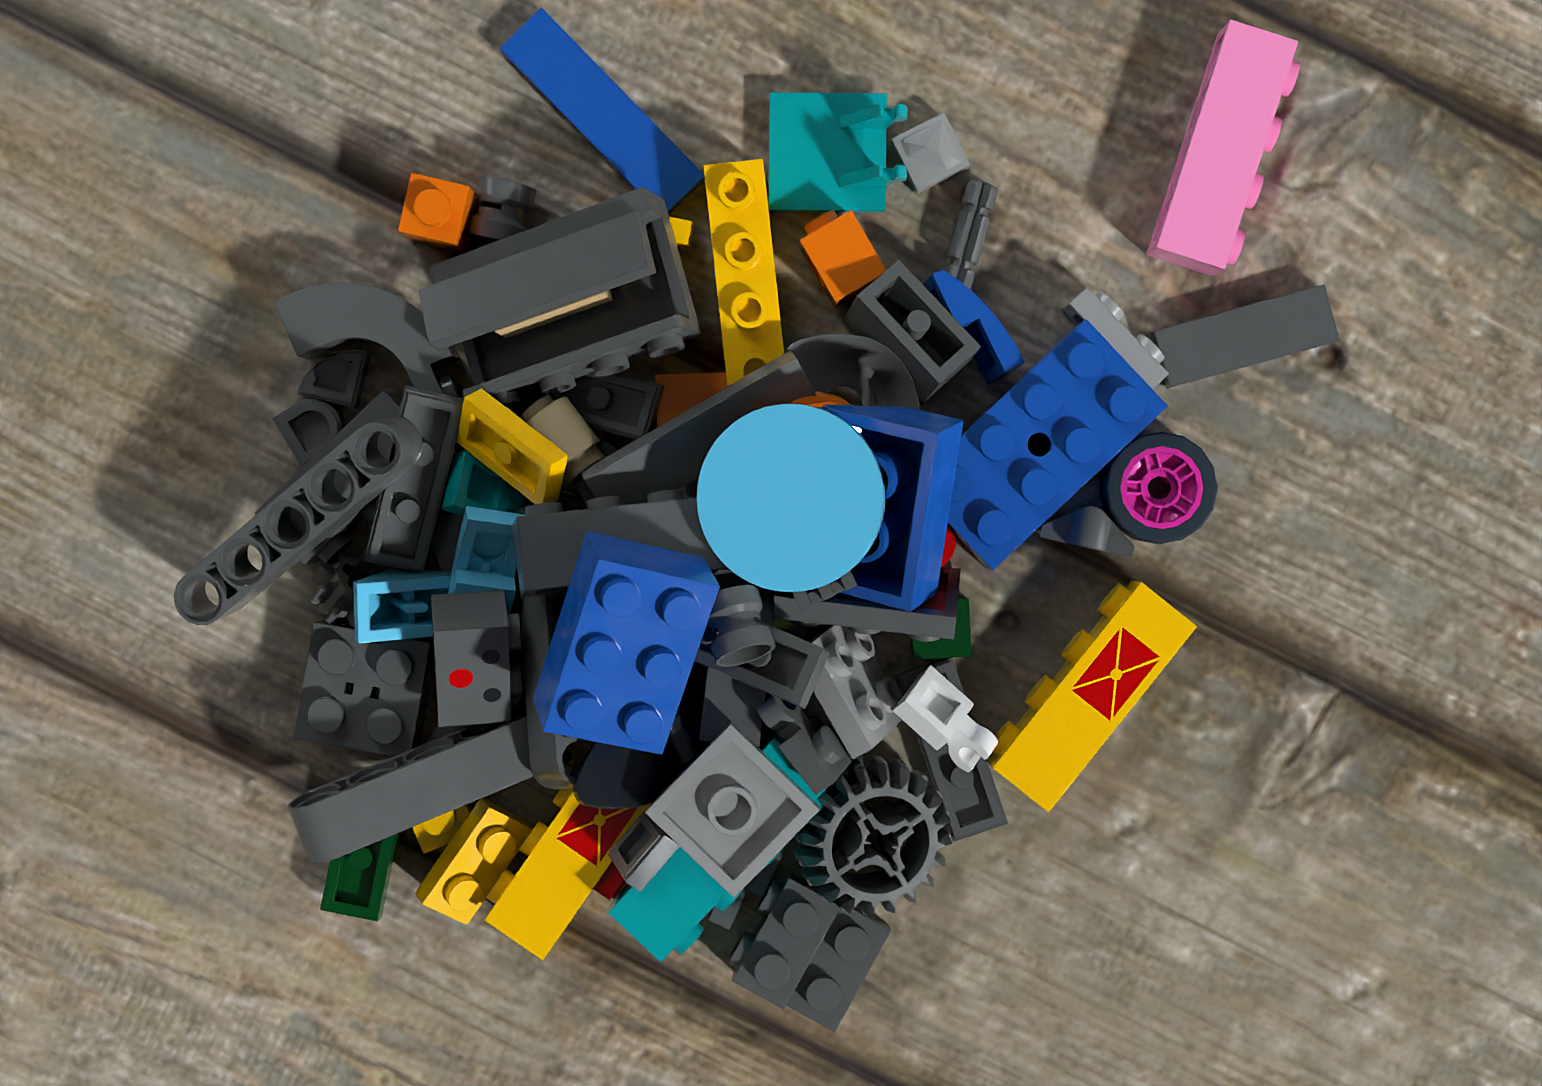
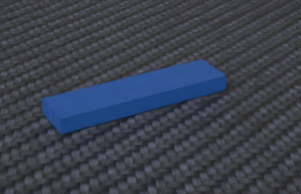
[500,7,705,215]

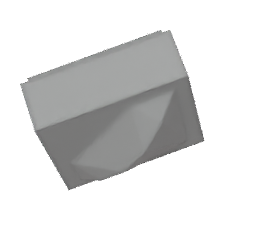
[891,113,970,194]

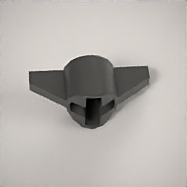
[1039,506,1135,558]

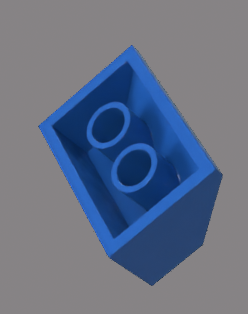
[822,405,964,612]

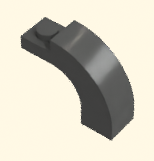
[274,282,463,399]

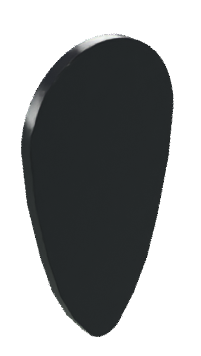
[573,661,710,809]

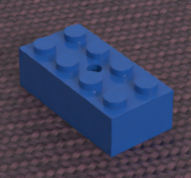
[948,319,1168,570]

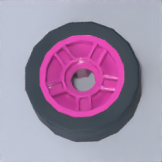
[1099,432,1218,544]

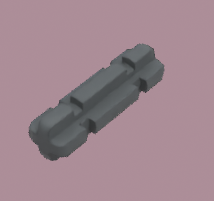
[943,180,998,290]

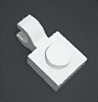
[893,665,998,773]

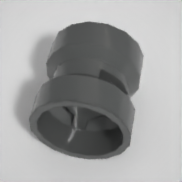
[466,176,537,243]
[706,585,776,667]

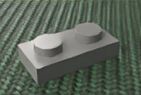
[1062,288,1169,389]

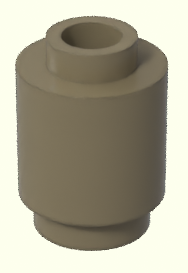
[521,395,606,487]

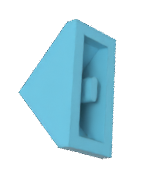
[353,568,452,644]

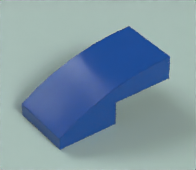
[923,269,1025,385]

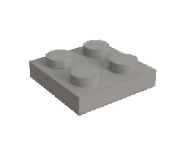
[645,721,820,898]

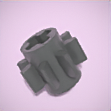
[309,552,378,629]

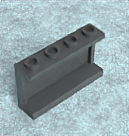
[429,187,702,410]

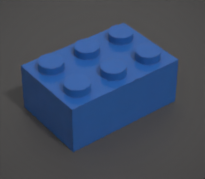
[533,531,720,755]

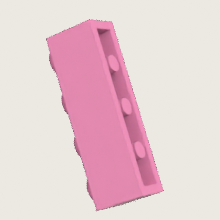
[1146,19,1300,276]

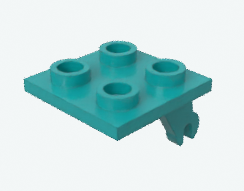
[768,92,908,213]

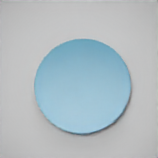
[697,404,885,592]

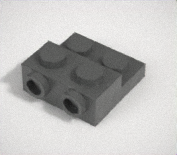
[728,870,891,1032]

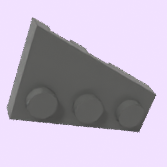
[773,568,961,642]

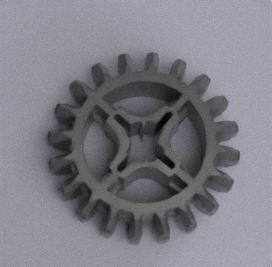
[794,755,953,917]

